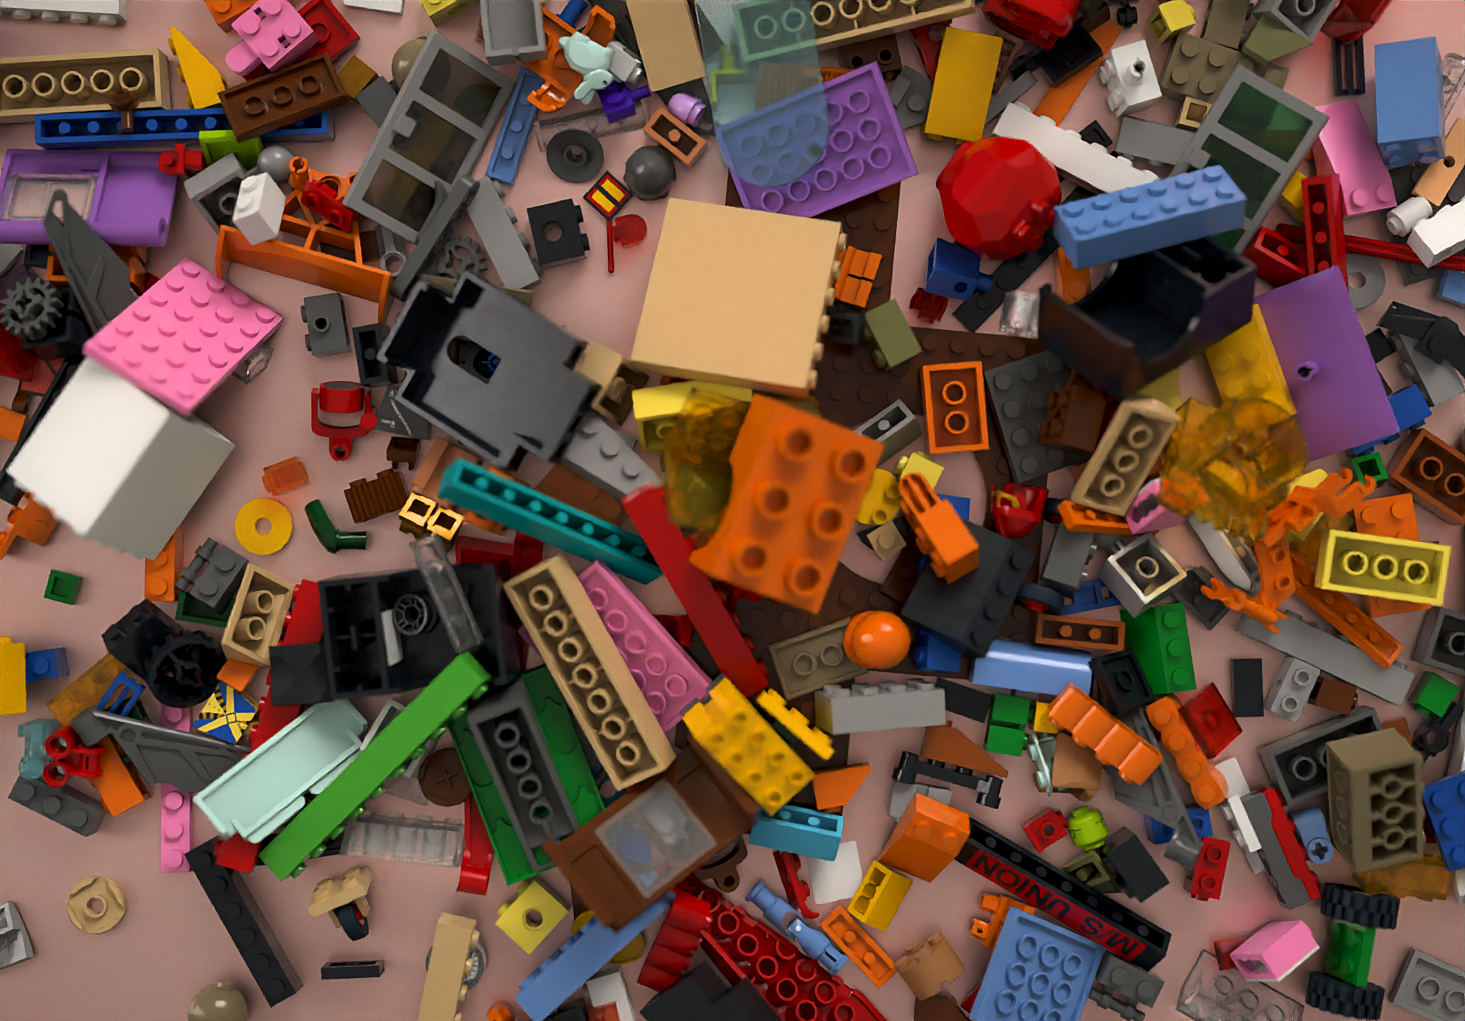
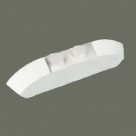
[1174,469,1261,595]

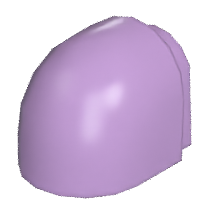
[668,92,707,127]

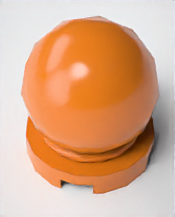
[842,611,911,670]

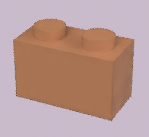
[643,106,708,170]

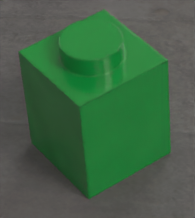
[1408,671,1459,718]

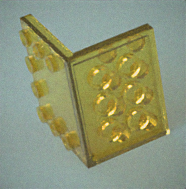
[659,387,751,534]

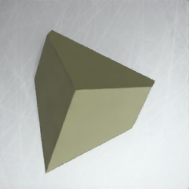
[1241,14,1313,66]
[1059,849,1122,893]

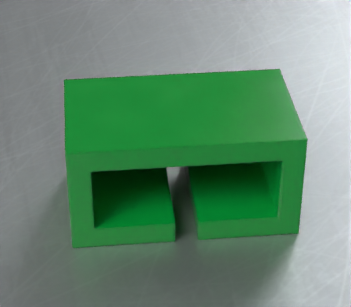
[983,692,1034,757]

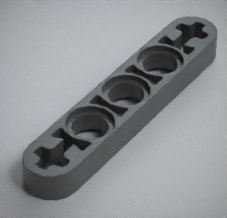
[390,174,480,302]

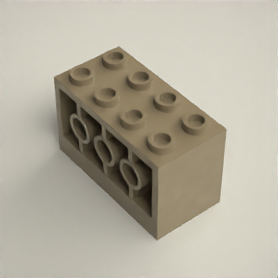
[1326,728,1426,873]

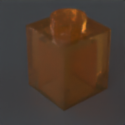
[262,456,311,496]

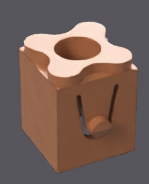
[411,436,484,511]

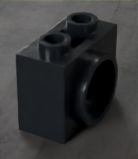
[527,198,590,269]

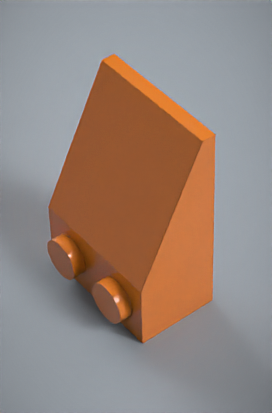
[878,792,970,883]

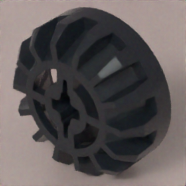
[143,629,227,708]

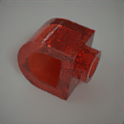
[611,214,648,249]
[909,287,950,325]

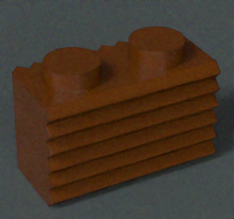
[344,468,410,524]

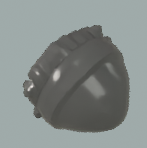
[623,145,677,201]

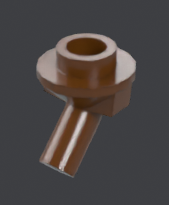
[108,89,139,133]

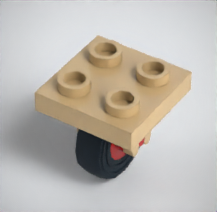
[307,866,373,941]

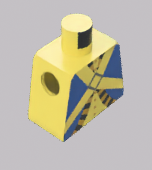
[192,681,259,745]

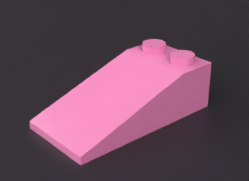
[1305,100,1397,220]

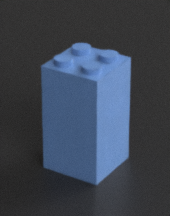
[1374,36,1446,167]

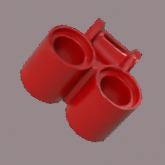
[42,725,106,787]

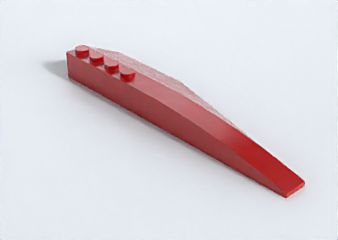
[654,860,887,1021]

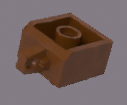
[1039,369,1107,454]

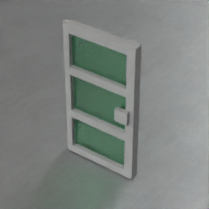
[1167,64,1330,256]

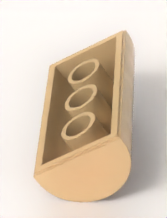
[1071,393,1180,516]

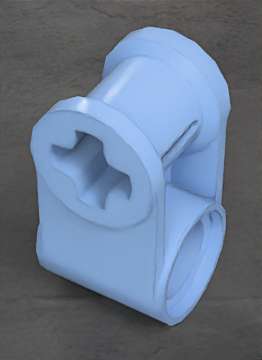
[1288,805,1333,864]

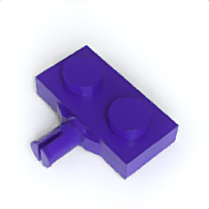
[597,80,651,124]

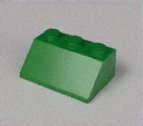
[1119,601,1197,694]

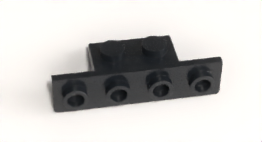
[1008,1,1111,88]

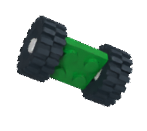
[1305,883,1401,1021]

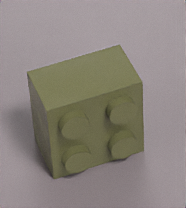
[863,298,922,372]

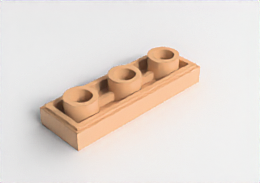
[1411,117,1465,208]

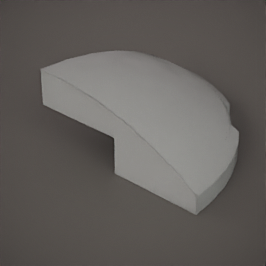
[0,901,34,970]

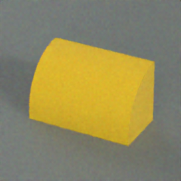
[846,859,913,932]

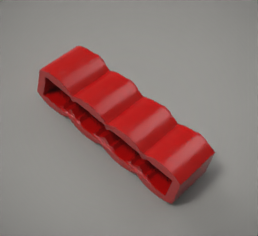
[636,890,713,992]

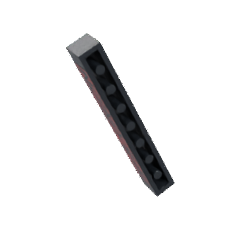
[954,817,1172,972]

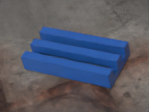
[97,671,146,735]

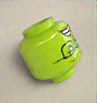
[1066,805,1108,851]

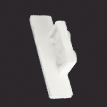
[1214,757,1265,874]

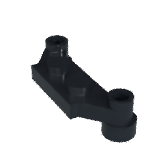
[892,751,1003,809]

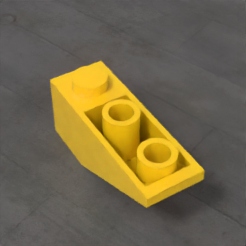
[168,26,229,109]

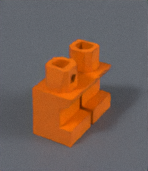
[832,246,882,311]
[968,892,1036,949]

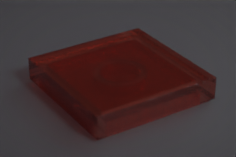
[1178,682,1243,760]

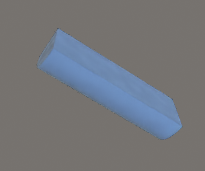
[968,638,1092,696]

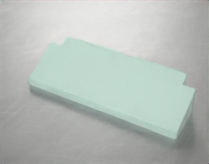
[193,699,368,843]

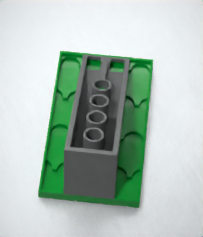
[447,663,618,886]

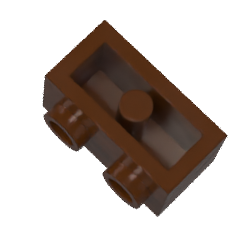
[837,34,903,82]

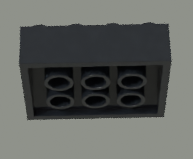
[898,517,1036,660]

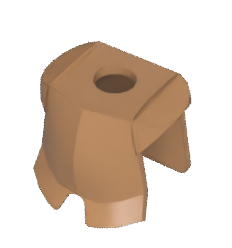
[1033,733,1103,802]

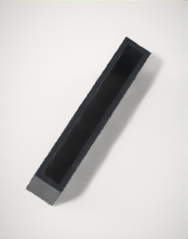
[184,835,304,1007]

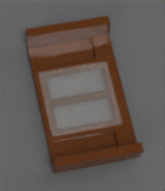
[541,732,760,934]

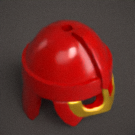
[990,482,1049,539]

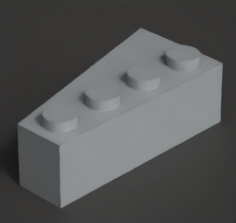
[560,409,673,503]

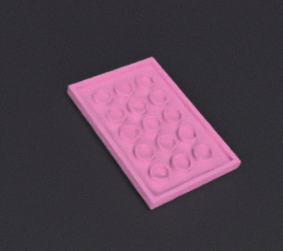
[83,257,284,417]
[517,559,713,734]

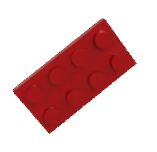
[243,0,361,81]

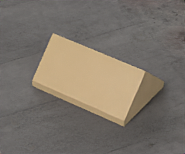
[221,563,295,667]

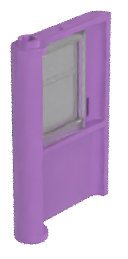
[0,149,179,247]

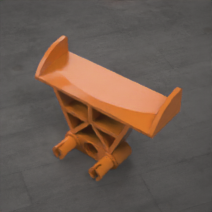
[215,156,395,325]

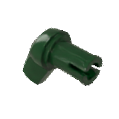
[305,499,366,554]

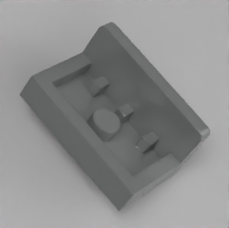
[1170,566,1232,631]

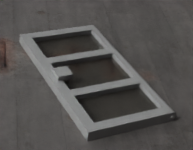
[342,30,516,246]

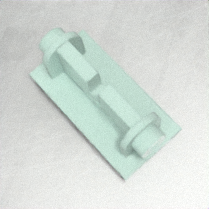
[1027,733,1067,797]

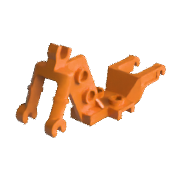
[1201,467,1376,634]

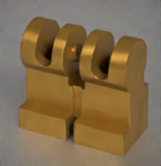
[399,491,464,555]

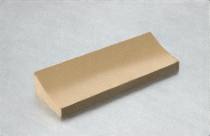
[626,0,708,93]

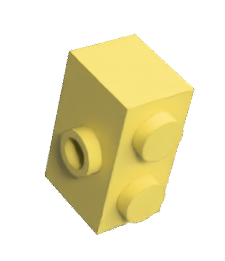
[893,451,944,490]

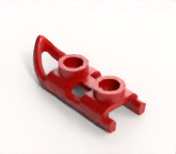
[773,850,819,919]

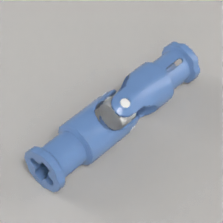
[745,879,849,976]

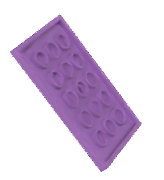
[714,61,919,218]
[1253,265,1400,469]

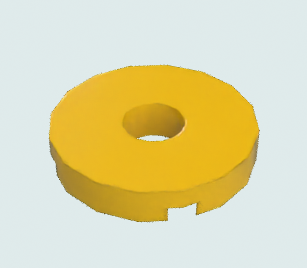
[234,498,294,555]

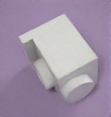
[607,41,644,85]

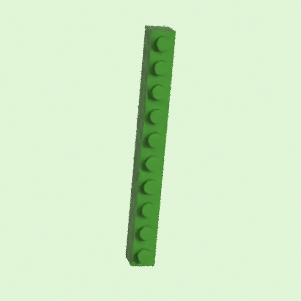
[258,652,492,881]

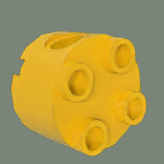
[855,468,901,526]

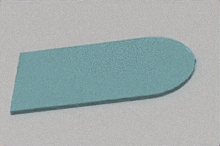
[694,0,829,187]

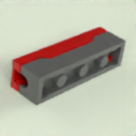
[1240,785,1321,911]

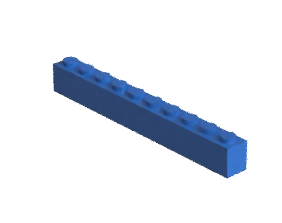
[35,108,334,150]

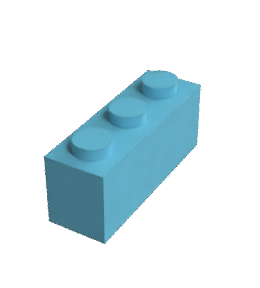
[748,802,844,862]

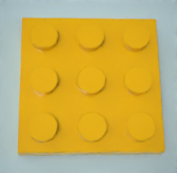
[754,688,834,760]

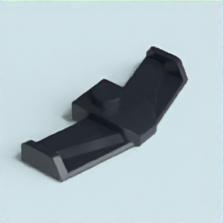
[1376,301,1465,378]

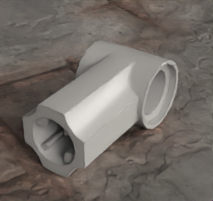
[375,225,407,281]

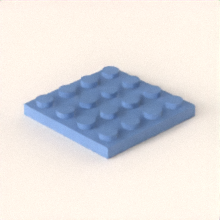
[969,906,1105,1021]

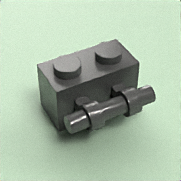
[175,537,250,615]
[1088,949,1165,1021]

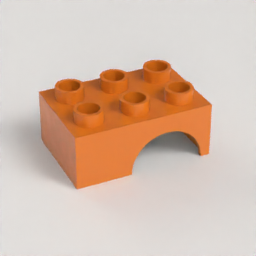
[689,394,885,614]

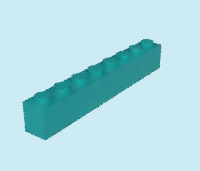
[437,458,663,585]

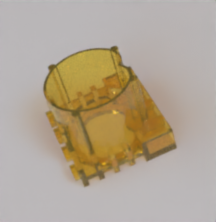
[1156,396,1309,547]

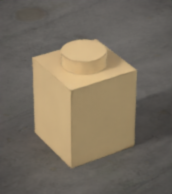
[864,520,907,560]

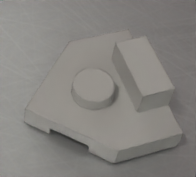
[889,65,933,130]

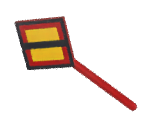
[583,171,634,273]

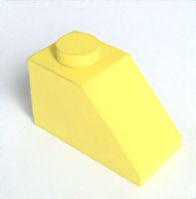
[1146,0,1196,46]

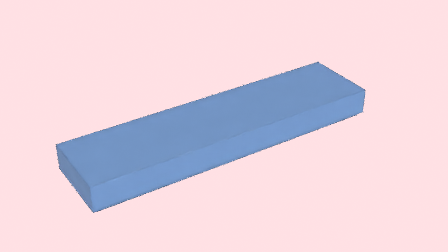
[485,67,546,187]

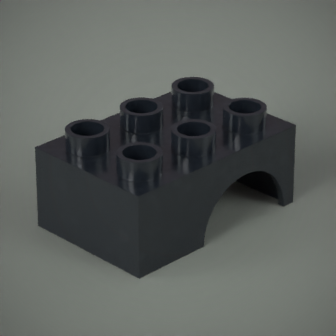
[1038,236,1258,402]
[317,558,521,700]

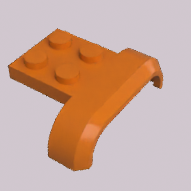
[516,4,616,114]

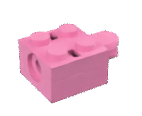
[225,0,321,76]

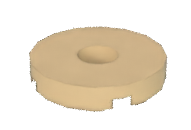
[67,876,127,935]

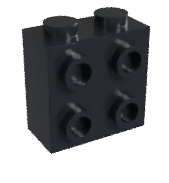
[101,598,191,681]

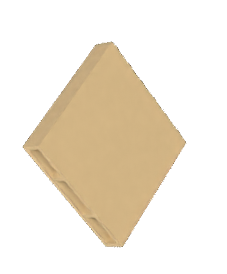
[630,198,847,398]

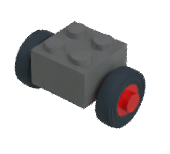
[1014,498,1097,614]

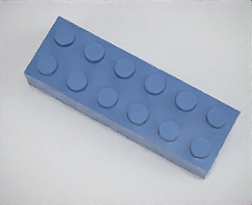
[1053,165,1246,270]
[514,871,676,1021]

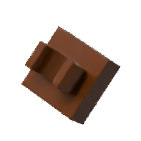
[387,437,421,471]

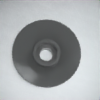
[546,128,604,183]

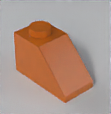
[812,762,871,813]

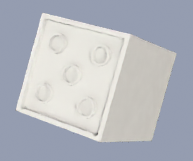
[7,356,236,561]

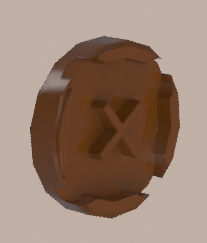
[418,748,472,807]

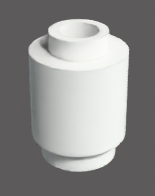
[1386,196,1433,237]

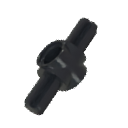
[1412,701,1463,763]

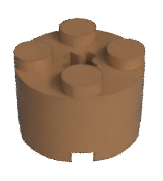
[893,931,964,1000]

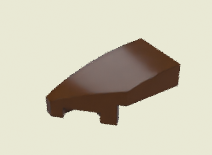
[914,993,972,1021]

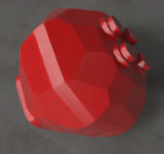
[936,137,1062,261]

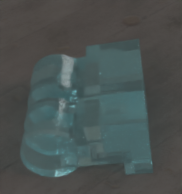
[18,718,66,780]

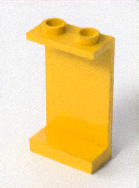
[920,26,1003,145]

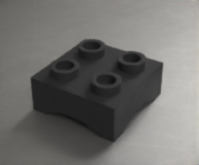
[269,642,335,706]

